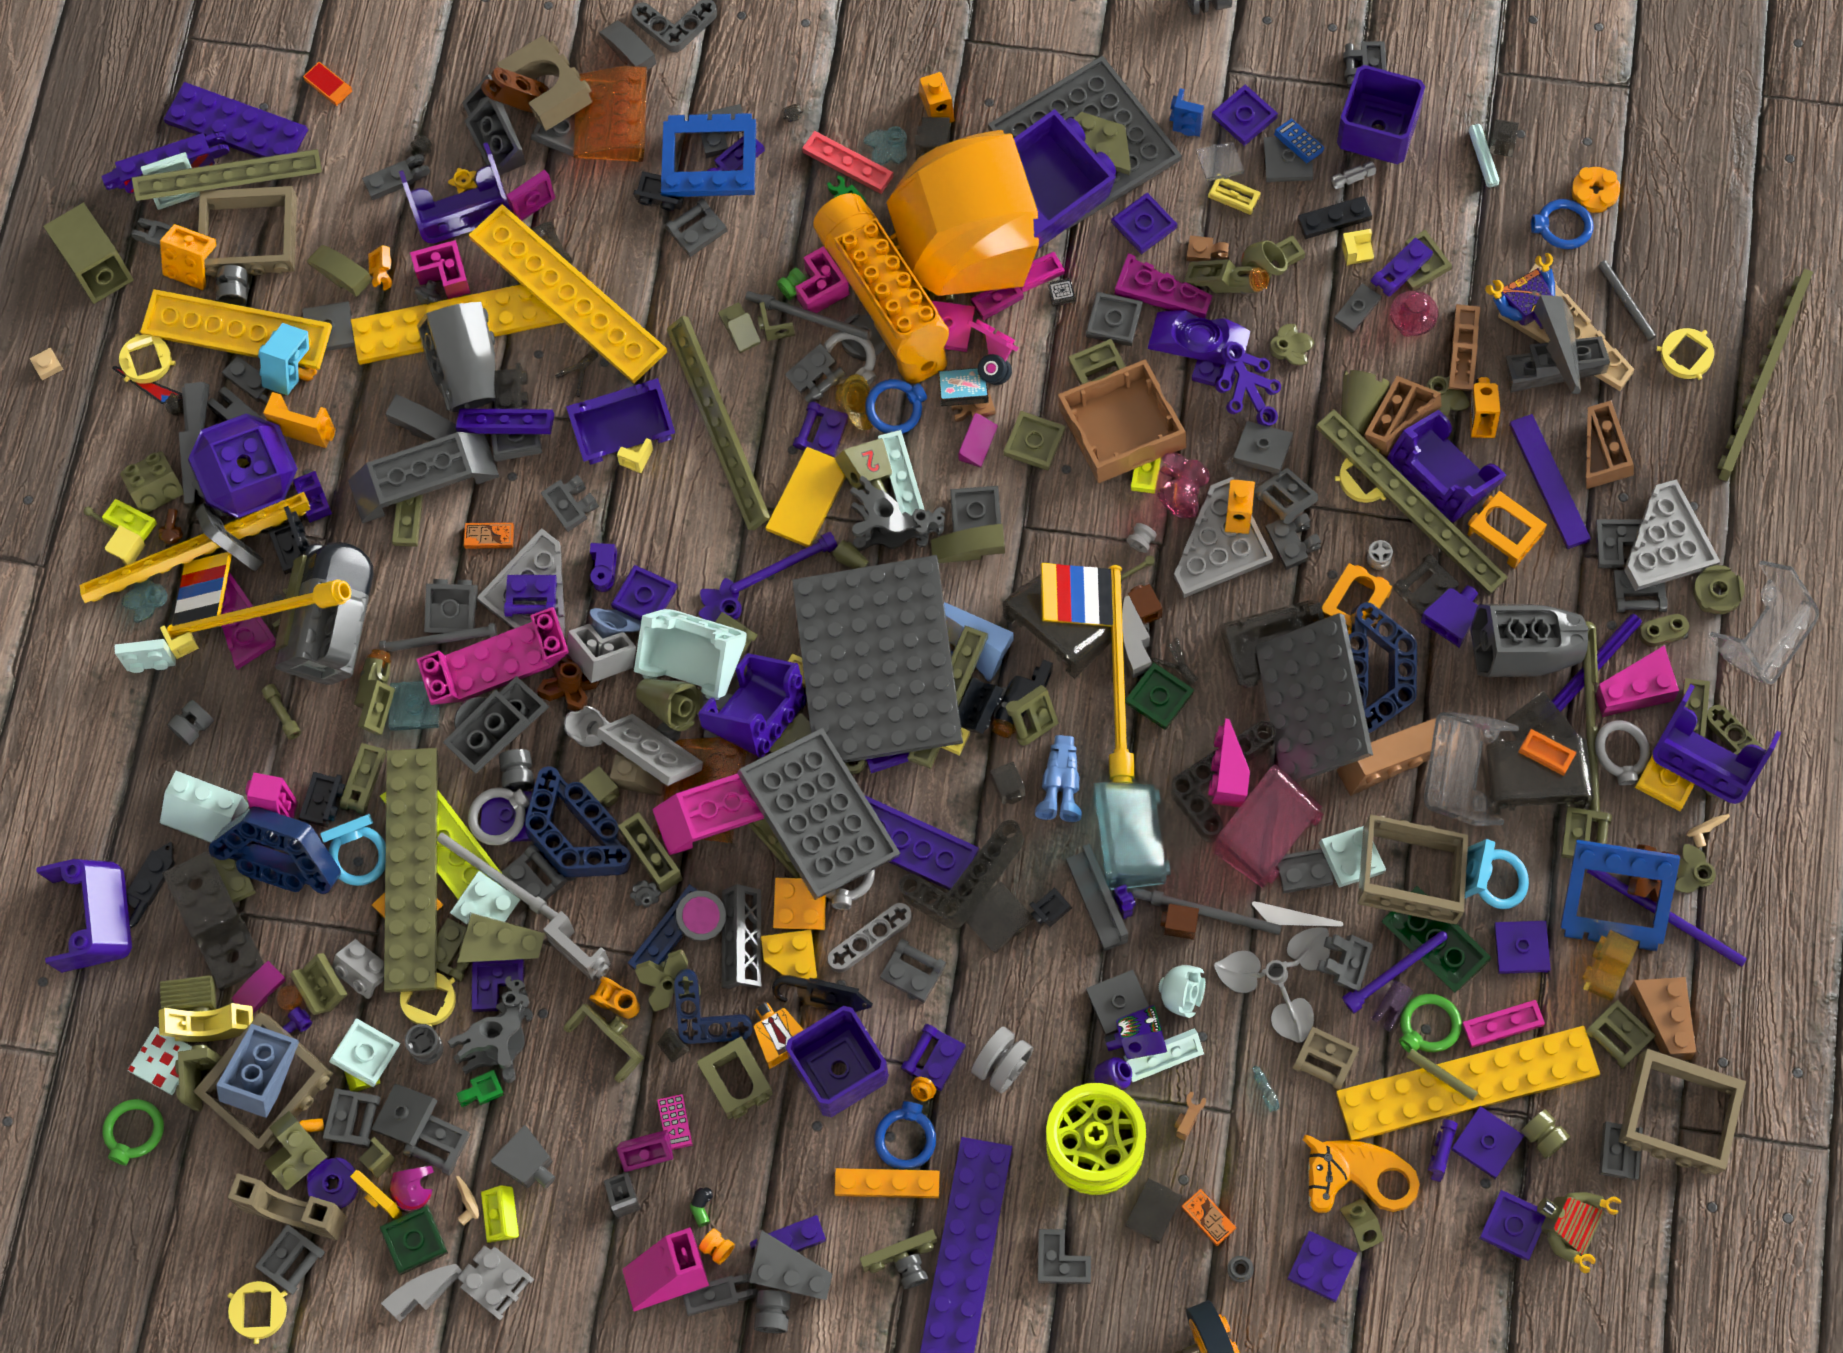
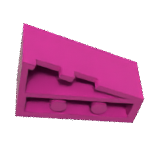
[1595,645,1679,717]
[246,773,298,844]

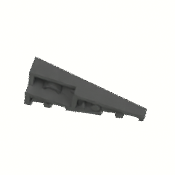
[1534,295,1581,394]
[179,382,210,504]

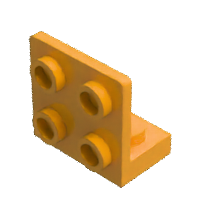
[160,224,216,290]

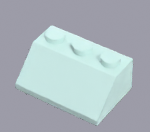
[160,771,249,843]

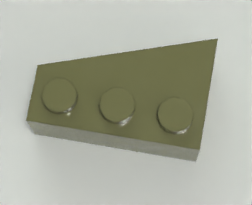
[456,912,545,963]

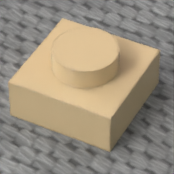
[30,347,63,381]

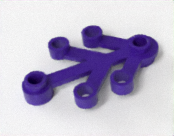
[1215,341,1281,426]

